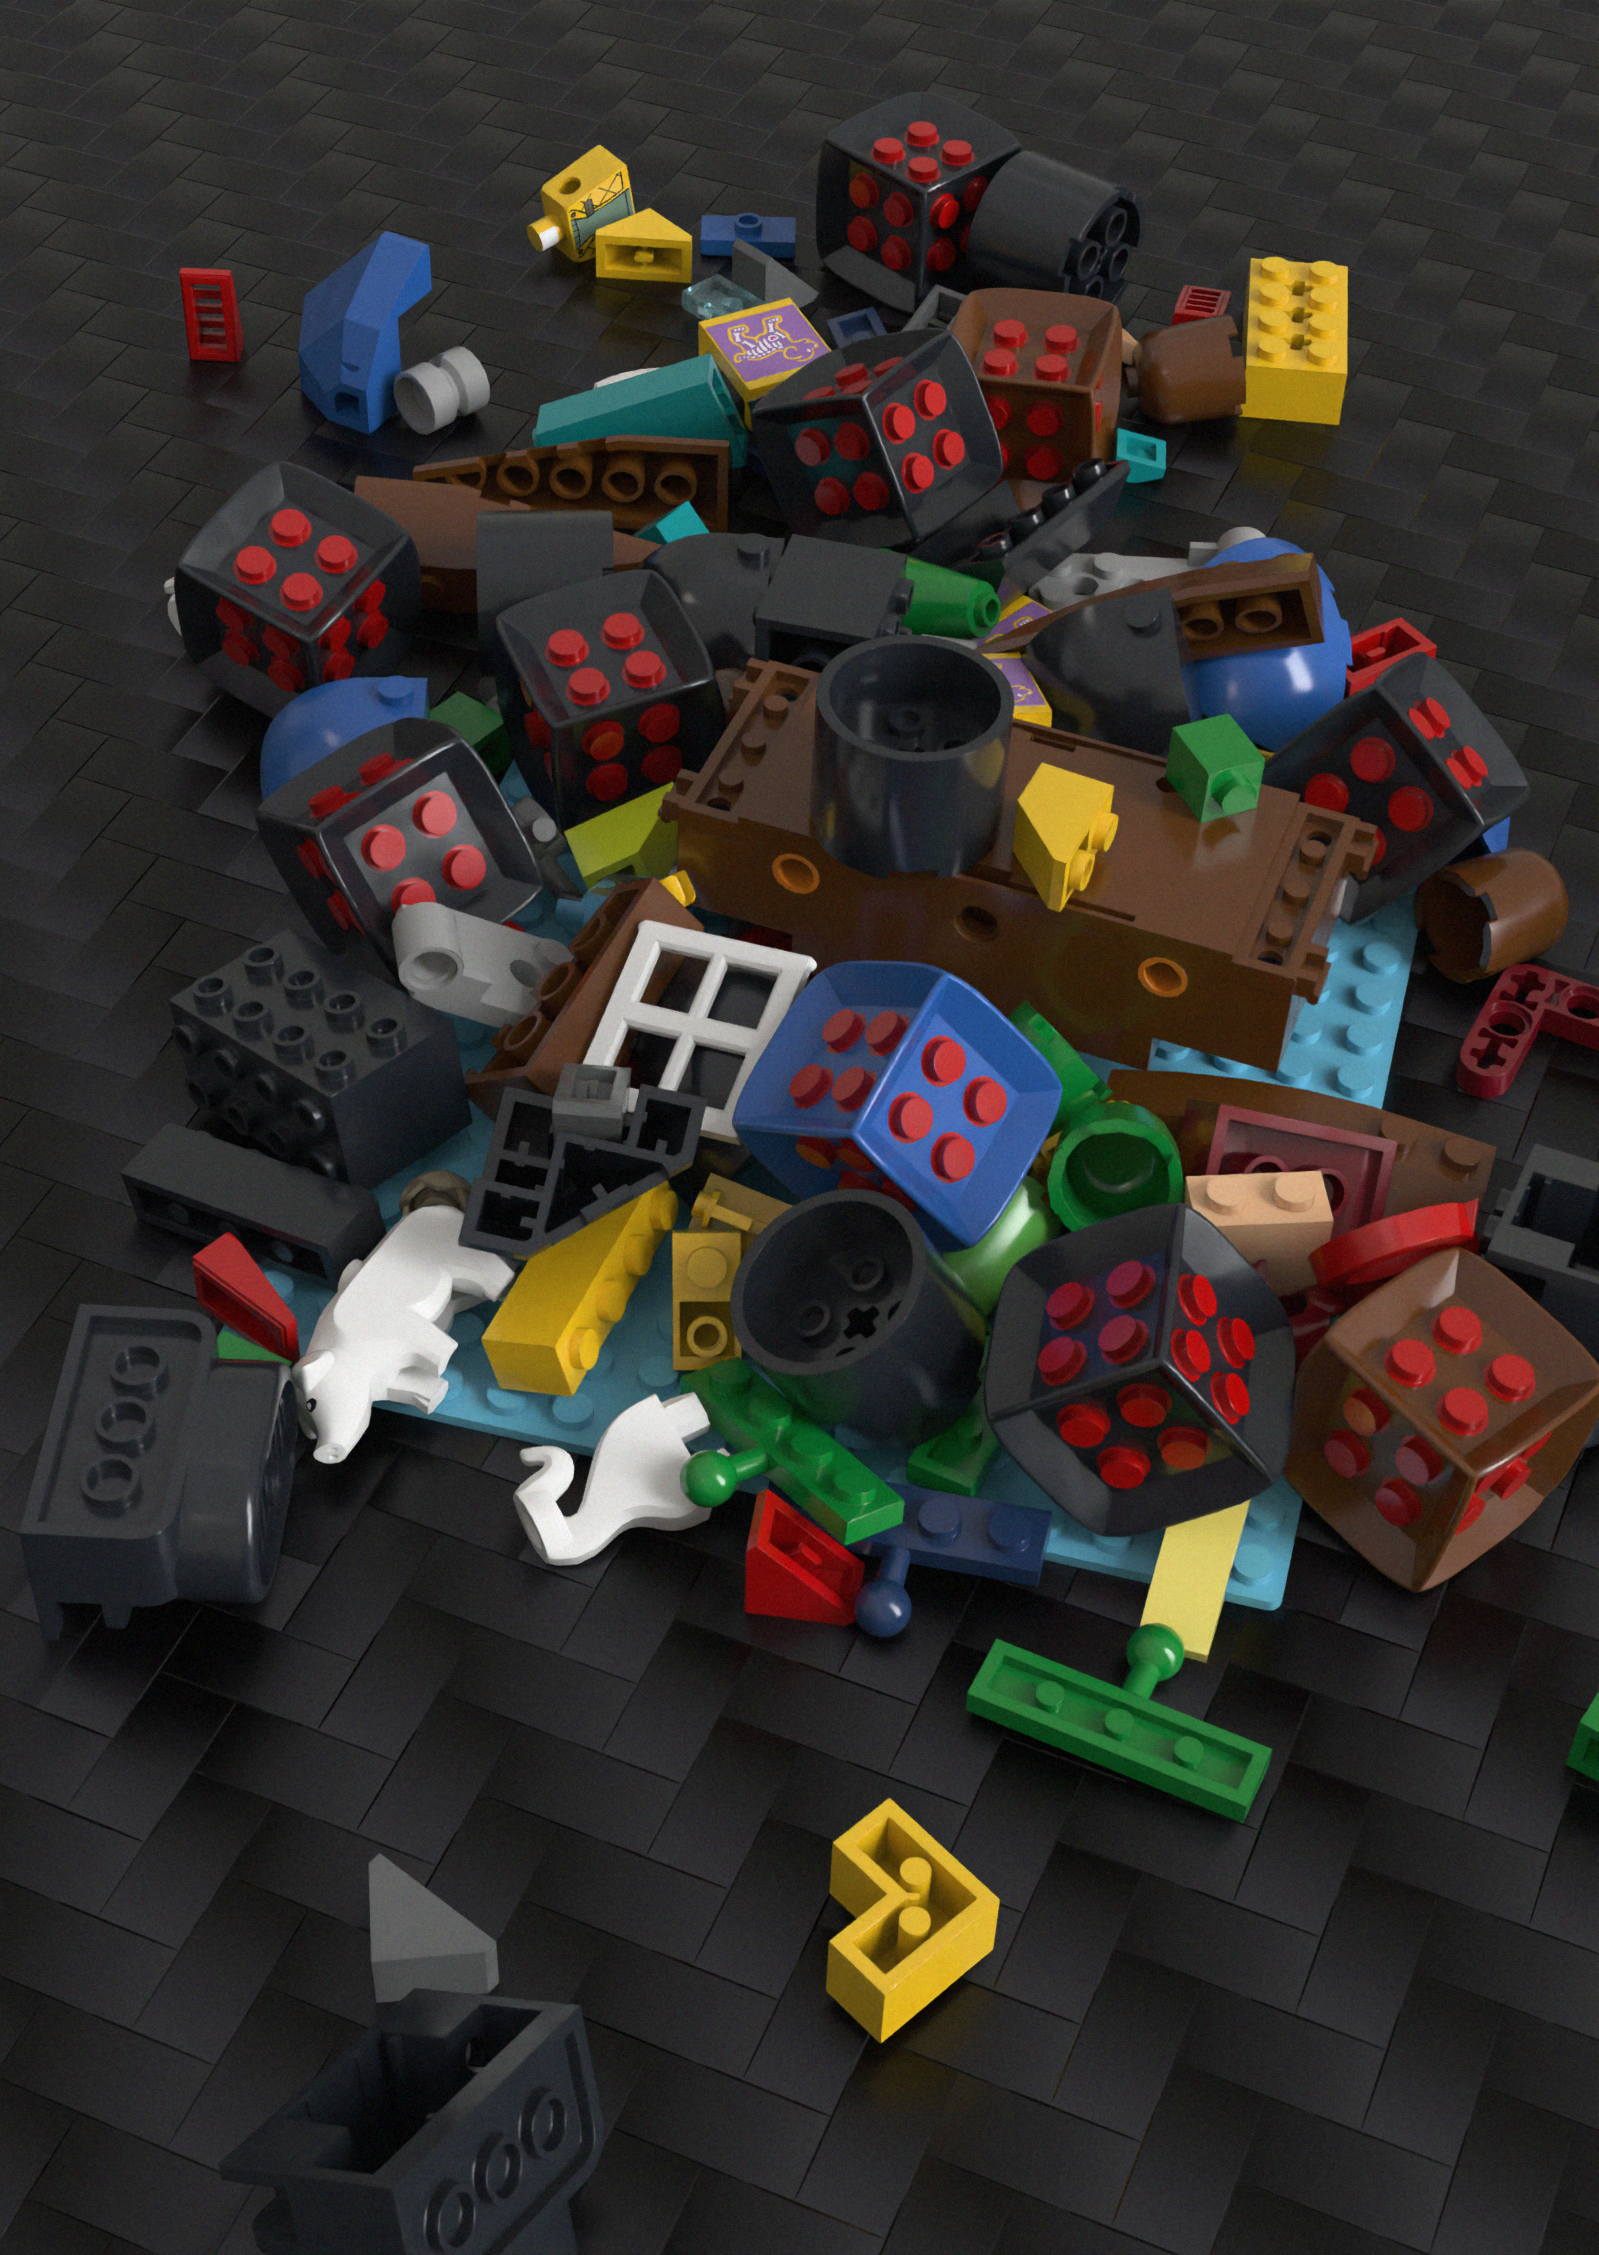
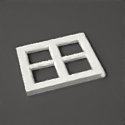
[583,920,817,1146]

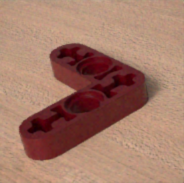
[1454,964,1599,1098]

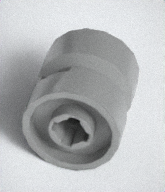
[393,346,490,435]

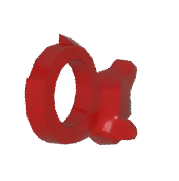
[1307,1198,1482,1310]

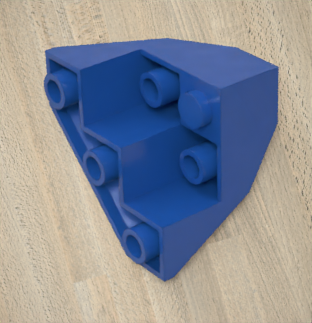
[298,231,432,435]

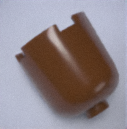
[1123,314,1246,425]
[1413,847,1569,984]

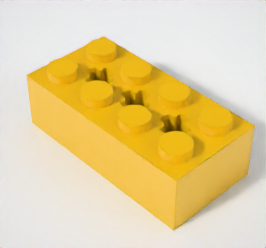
[1239,257,1348,425]

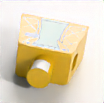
[526,145,635,262]

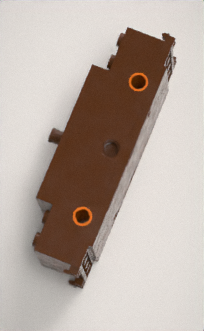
[658,658,1379,1073]

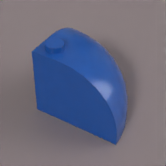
[1194,537,1353,753]
[260,676,430,802]

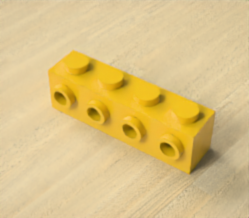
[481,1180,678,1397]

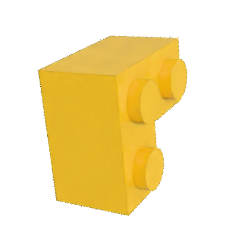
[826,1798,1000,2044]

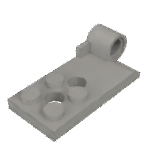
[1027,527,1266,612]
[392,902,637,1046]

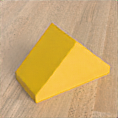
[595,208,692,284]

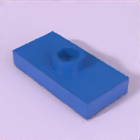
[700,213,796,258]

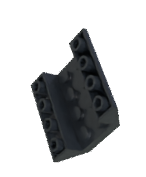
[889,458,1131,612]

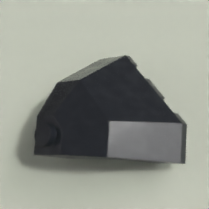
[458,1084,708,1261]

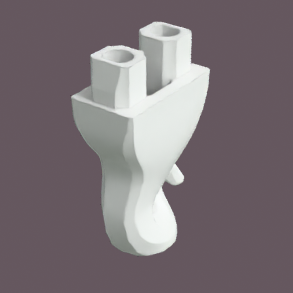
[513,1392,740,1566]

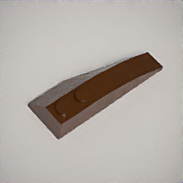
[413,434,733,533]
[354,476,663,613]
[973,552,1325,660]
[1104,1069,1497,1219]

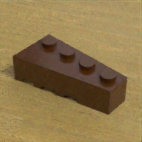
[464,877,705,1123]

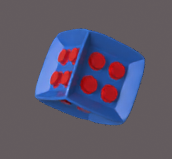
[732,960,1063,1253]

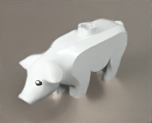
[292,1205,521,1464]

